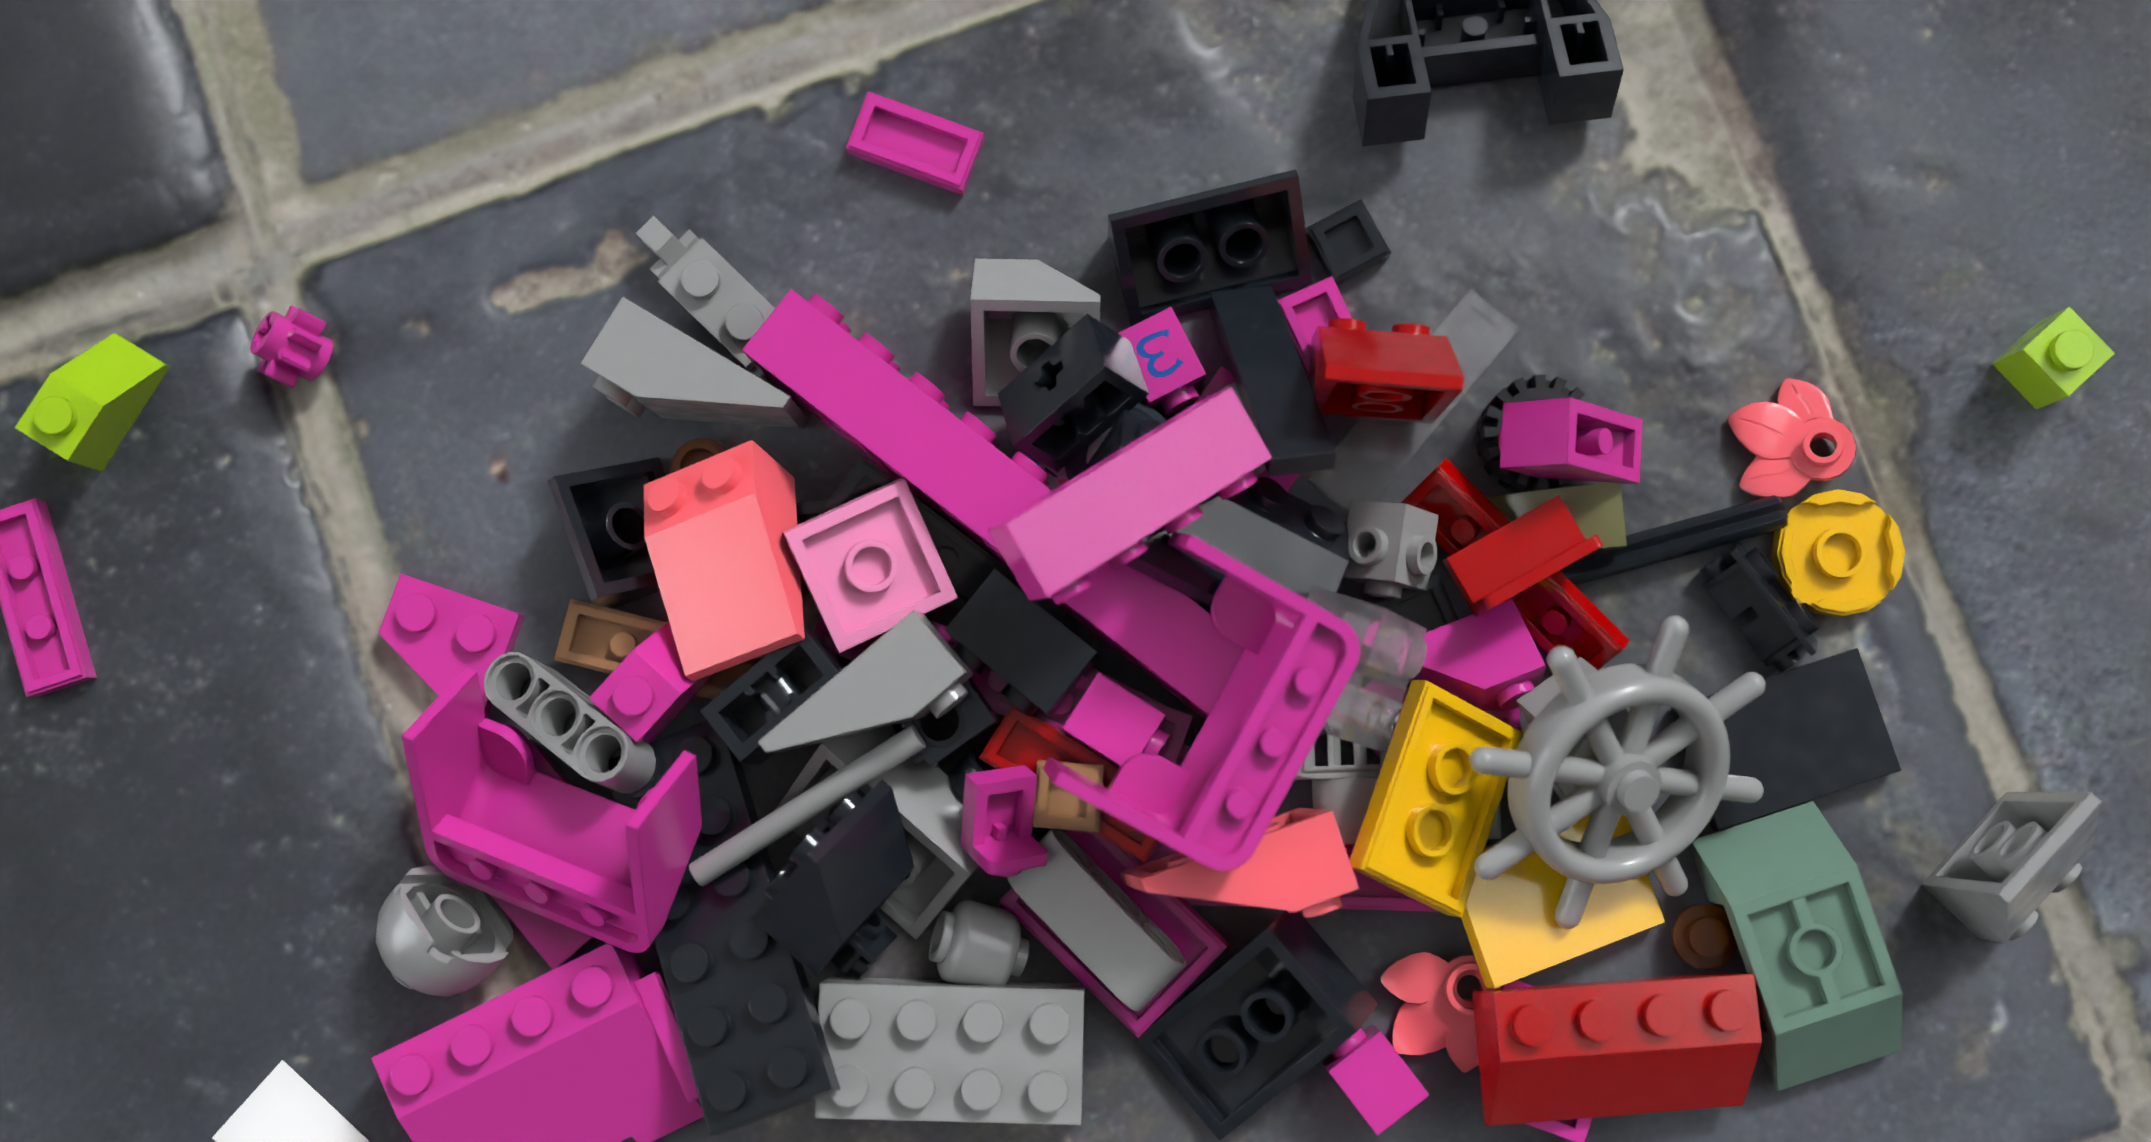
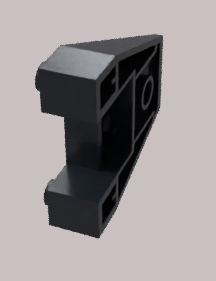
[1352,0,1624,147]

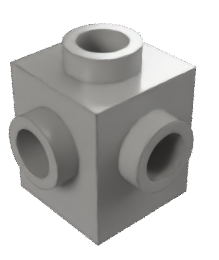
[1343,500,1439,599]

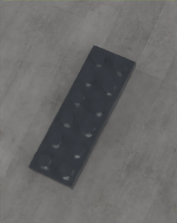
[608,720,840,1135]

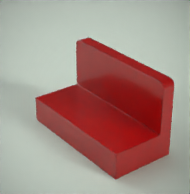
[1443,495,1604,617]

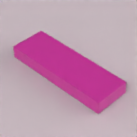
[0,498,97,698]

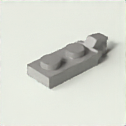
[636,216,775,371]

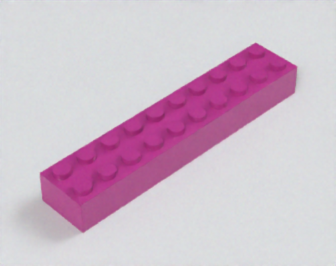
[742,289,1245,721]

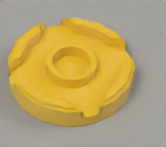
[1771,489,1905,618]

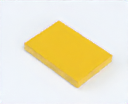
[1349,680,1522,917]
[1461,814,1665,988]

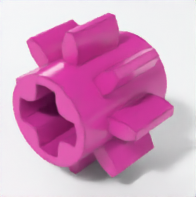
[250,306,333,388]

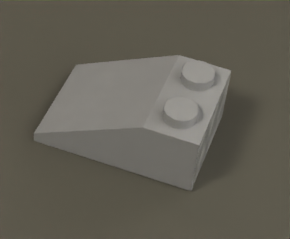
[581,297,807,429]
[1921,792,2102,943]

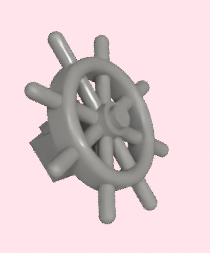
[1469,615,1766,929]

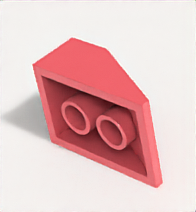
[644,440,805,681]
[1119,808,1359,918]

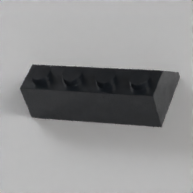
[1086,410,1349,611]

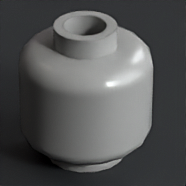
[929,900,1029,986]

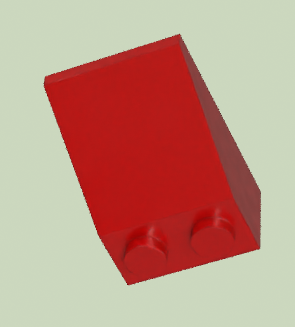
[1309,318,1464,424]

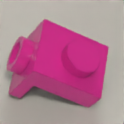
[960,765,1048,877]

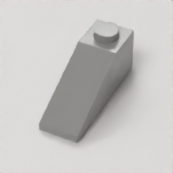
[758,610,974,752]

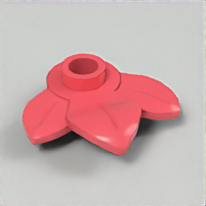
[1728,378,1856,499]
[1380,952,1501,1073]

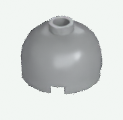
[375,865,513,997]

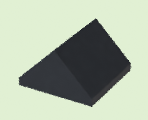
[548,457,666,609]

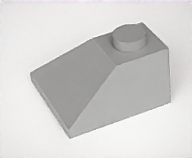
[970,258,1101,406]

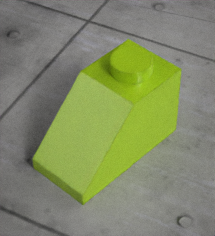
[15,333,170,472]

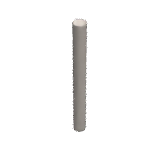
[689,725,926,886]

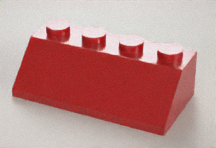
[1472,972,1762,1126]

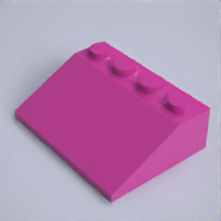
[371,943,704,1142]

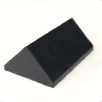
[1108,169,1313,326]

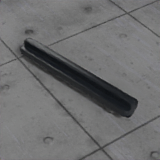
[1560,495,1788,586]

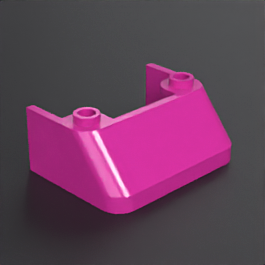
[1042,532,1360,871]
[401,667,702,953]

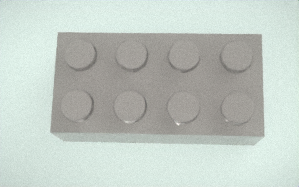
[815,977,1085,1125]

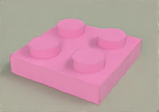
[782,478,958,653]

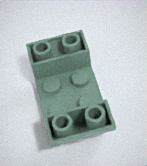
[1689,801,1903,1091]

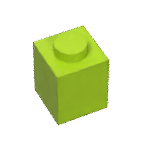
[1992,306,2115,410]

